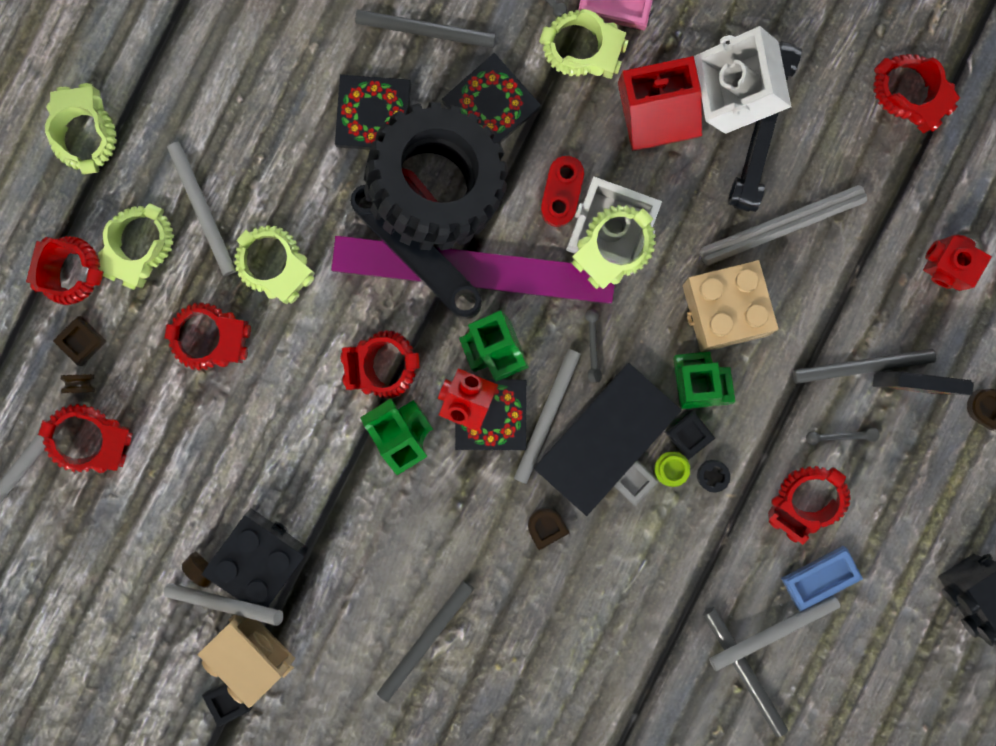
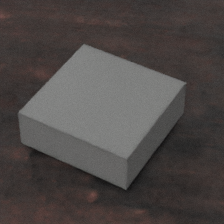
[614,460,659,506]

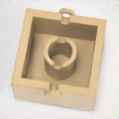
[683,260,779,352]
[197,615,296,708]

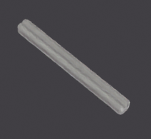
[699,185,867,266]

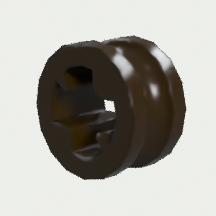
[60,374,95,393]

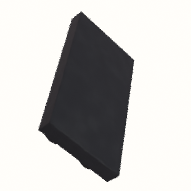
[533,363,682,516]

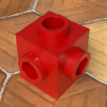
[923,235,992,291]
[438,368,498,432]

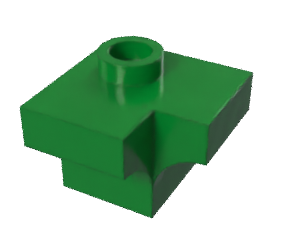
[459,310,529,381]
[673,351,735,409]
[360,399,433,475]

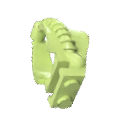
[539,9,629,79]
[45,83,117,175]
[98,203,174,290]
[571,205,656,289]
[234,225,315,304]

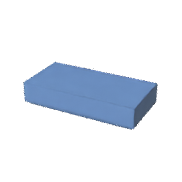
[781,546,863,612]

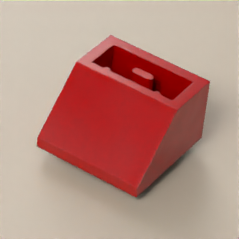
[618,56,702,151]

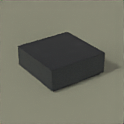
[664,410,716,460]
[202,683,252,727]

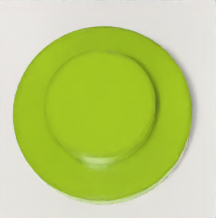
[654,451,690,487]

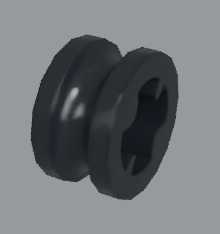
[697,460,731,493]

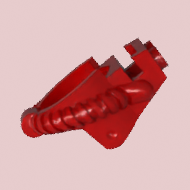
[873,54,960,133]
[26,236,104,305]
[164,302,251,370]
[340,330,420,399]
[38,404,133,474]
[768,466,851,545]

